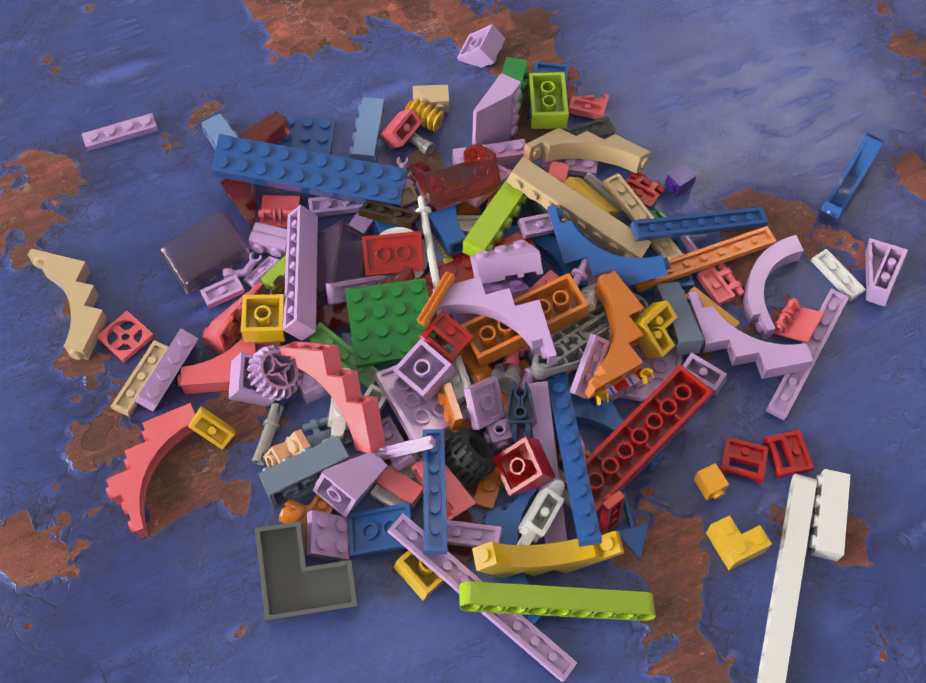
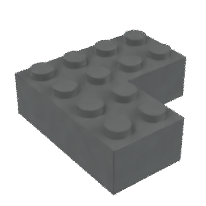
[255,521,358,620]

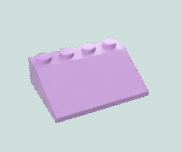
[472,73,522,146]

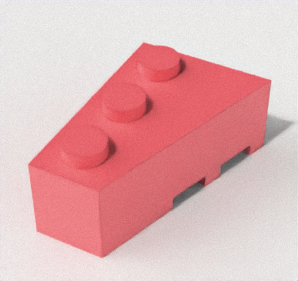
[410,460,476,520]

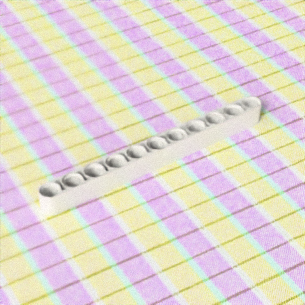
[757,474,817,683]

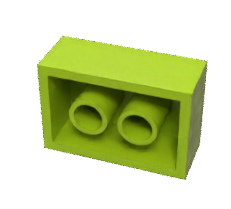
[527,72,569,129]

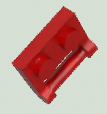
[418,310,474,364]
[763,430,814,479]
[720,437,769,484]

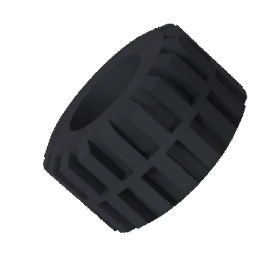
[444,427,496,485]

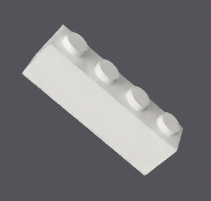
[809,469,850,561]

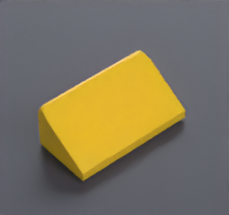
[188,406,235,450]

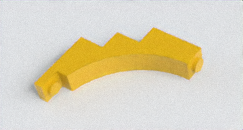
[472,530,624,579]

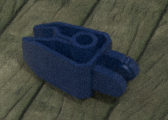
[506,382,537,442]

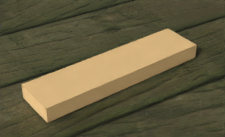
[111,340,169,417]

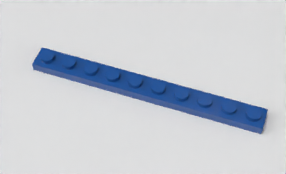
[546,371,602,547]

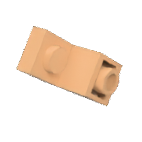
[264,429,310,466]

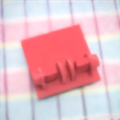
[258,195,300,228]
[773,298,825,343]

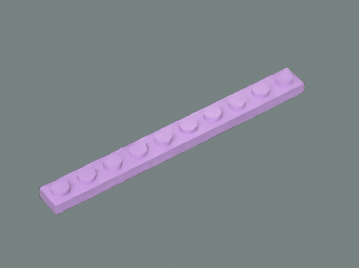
[387,513,577,682]

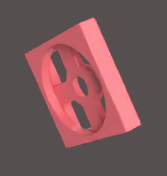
[96,311,154,363]

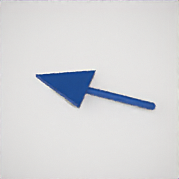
[618,489,648,559]

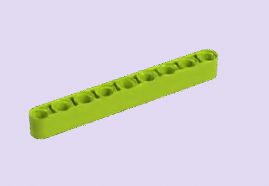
[459,581,656,621]

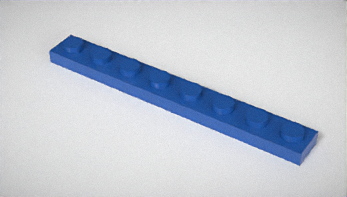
[630,207,769,241]

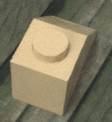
[413,85,449,113]

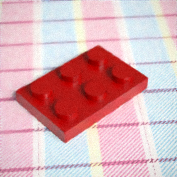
[362,231,425,276]

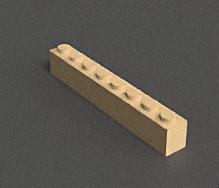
[507,157,651,258]

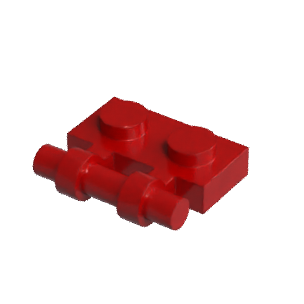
[626,172,666,210]

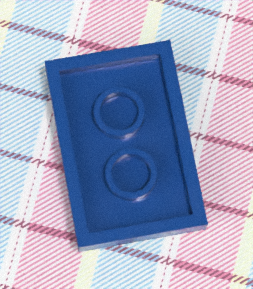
[348,502,413,558]

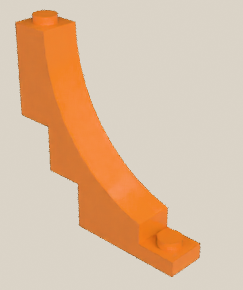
[585,271,644,399]

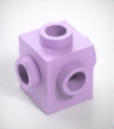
[483,418,512,452]

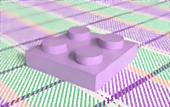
[464,376,506,430]
[306,510,349,561]

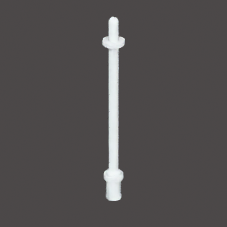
[415,196,440,317]

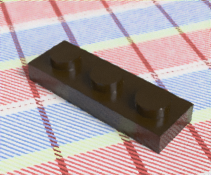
[359,200,419,229]

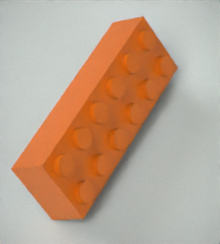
[461,273,589,368]

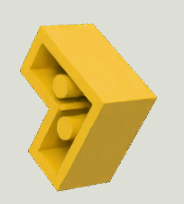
[633,301,678,359]
[706,515,772,570]

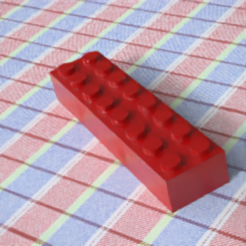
[564,364,714,516]

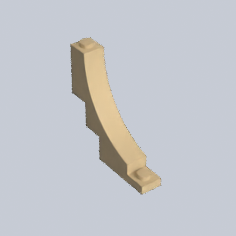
[523,128,650,173]
[28,249,108,360]

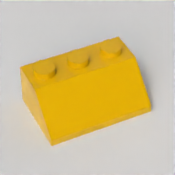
[562,177,620,217]

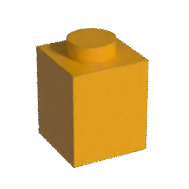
[693,463,729,501]

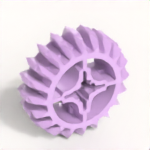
[247,345,303,401]

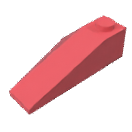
[202,282,266,354]

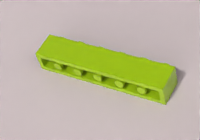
[462,175,529,256]

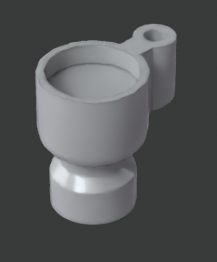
[490,365,522,394]

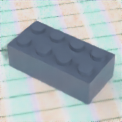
[258,435,350,510]

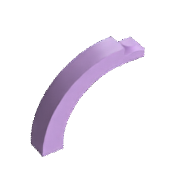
[743,235,804,340]

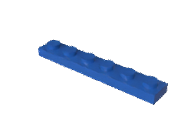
[422,429,448,555]

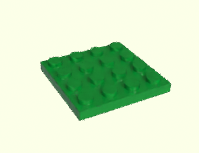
[345,278,436,368]

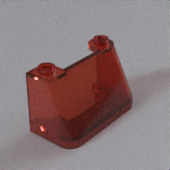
[410,143,501,209]

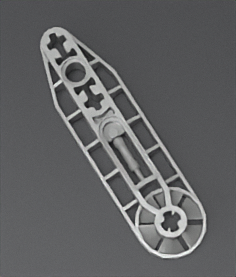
[531,293,649,380]

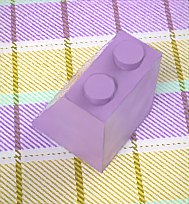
[312,452,387,518]

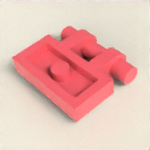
[696,263,745,306]

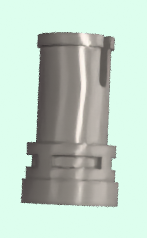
[408,132,435,156]

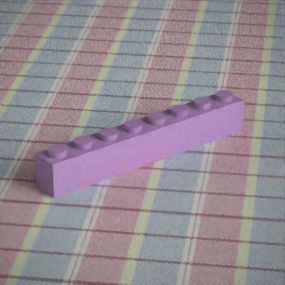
[283,205,318,341]

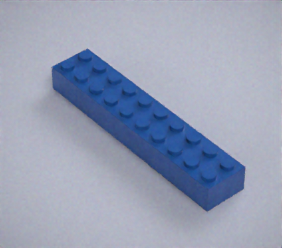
[211,134,407,208]

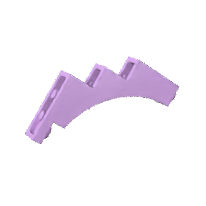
[432,277,557,365]
[686,291,814,379]

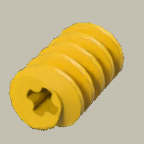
[405,98,444,133]

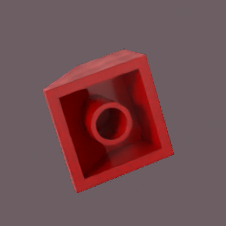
[493,437,556,496]

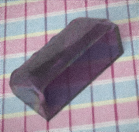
[160,211,251,295]
[316,220,366,305]

